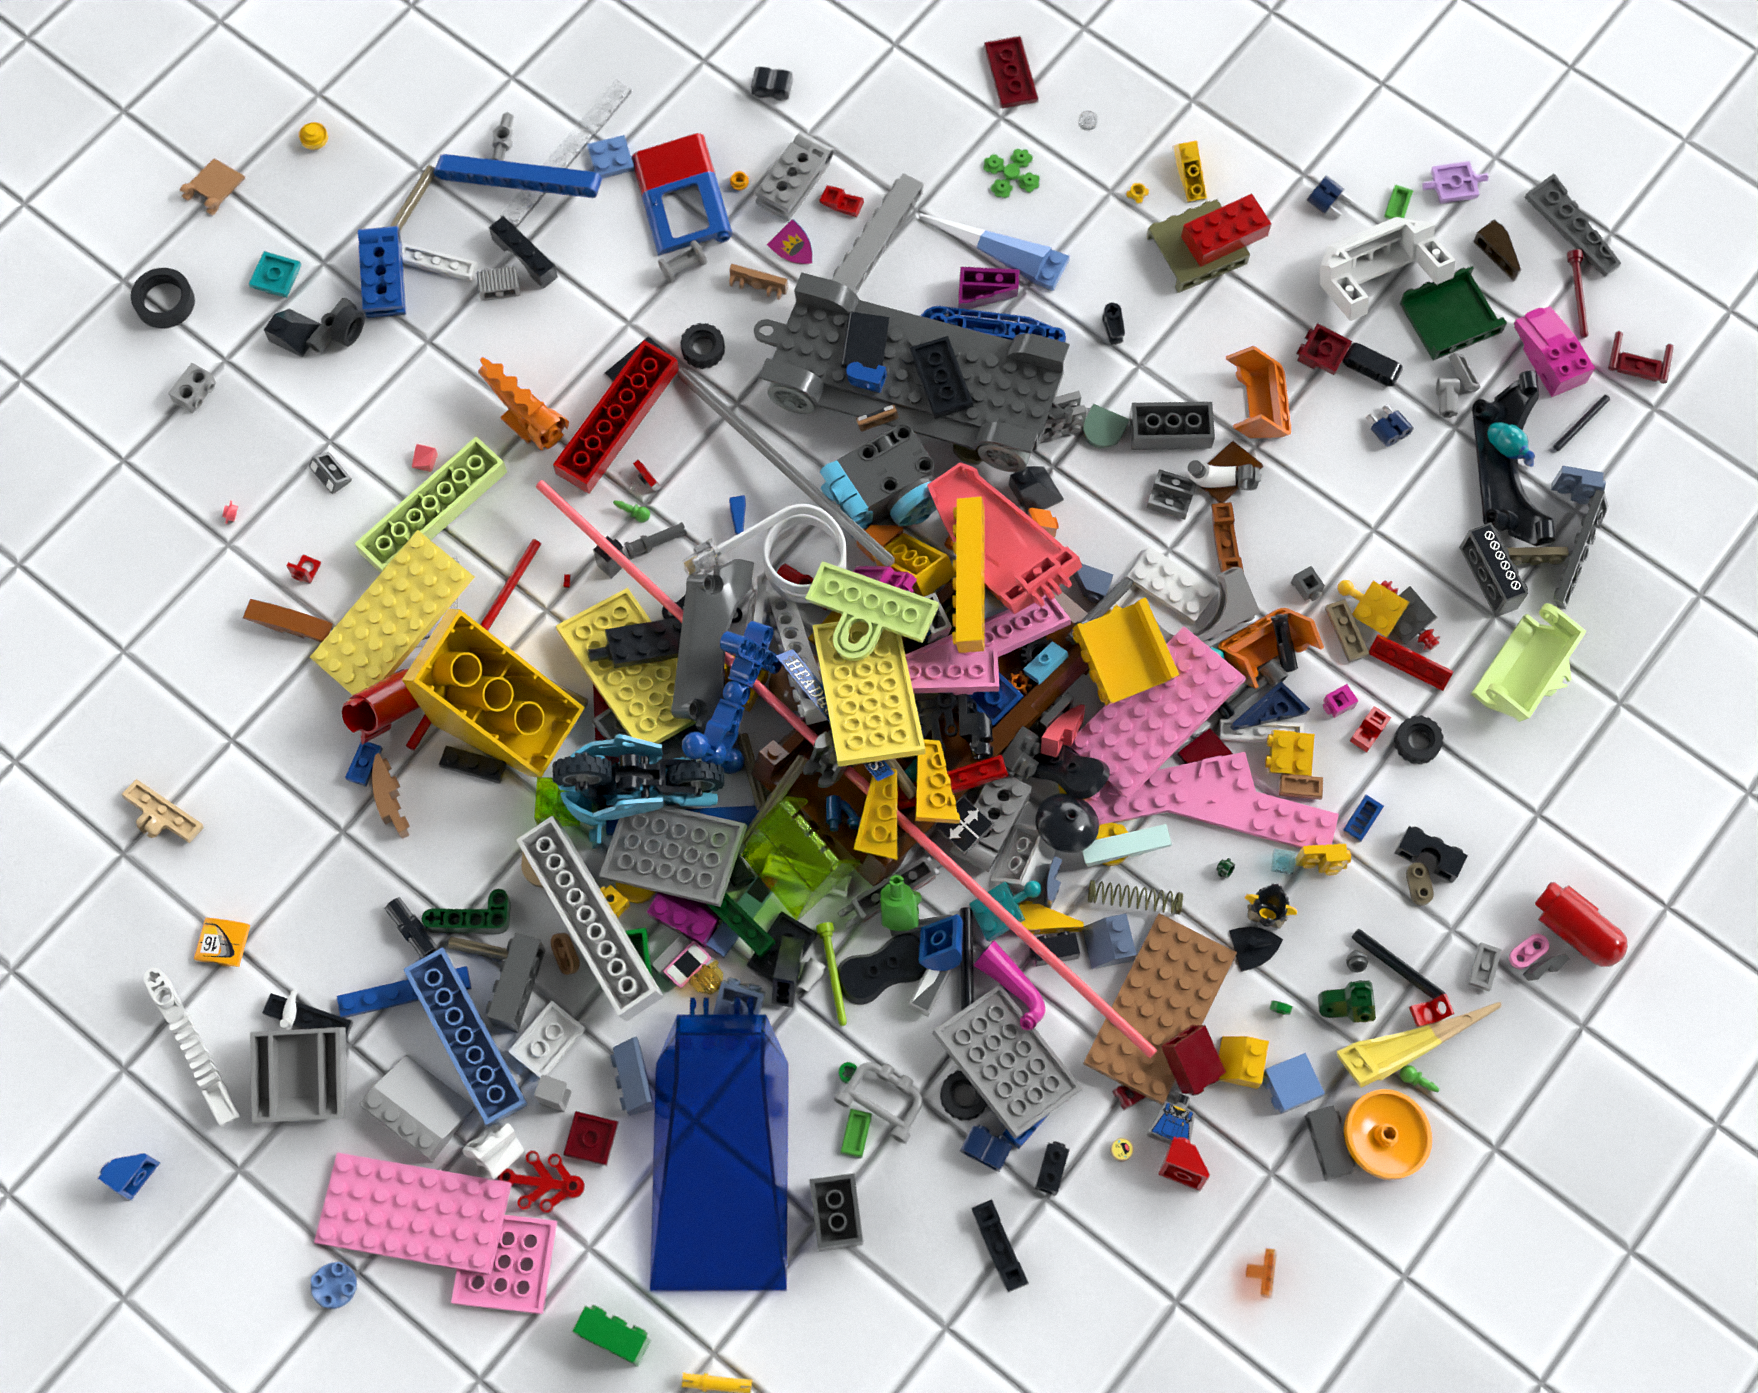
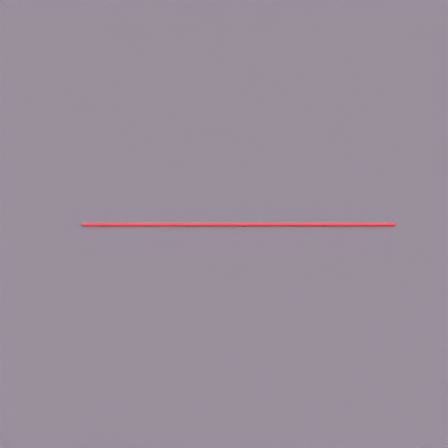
[536,480,1157,1058]

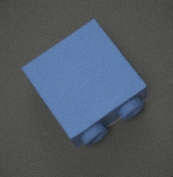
[1262,1053,1325,1115]

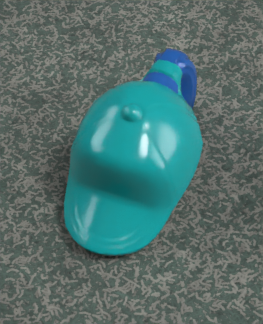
[1488,422,1535,467]

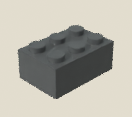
[809,1173,863,1251]

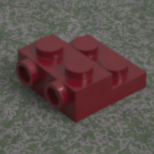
[1296,323,1353,375]

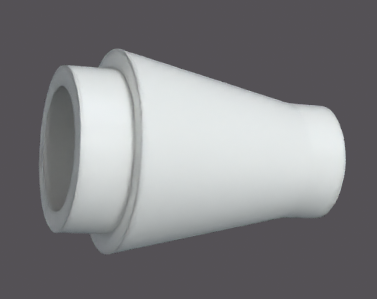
[798,957,825,992]

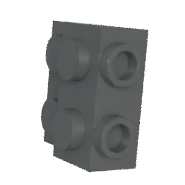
[1002,726,1042,781]

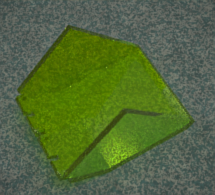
[741,797,861,921]

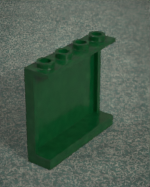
[1399,266,1507,361]

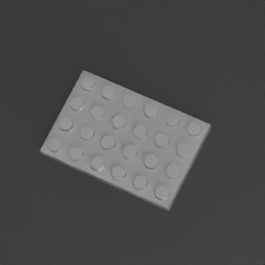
[599,805,747,907]
[932,984,1082,1139]

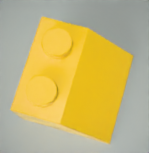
[1219,1036,1269,1089]

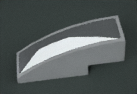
[909,968,952,1017]

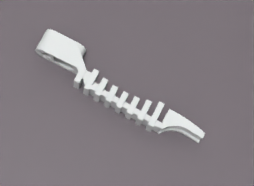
[143,968,239,1127]

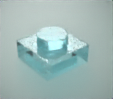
[1271,849,1296,875]

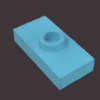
[1023,641,1069,684]

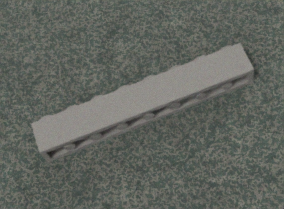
[832,173,923,294]

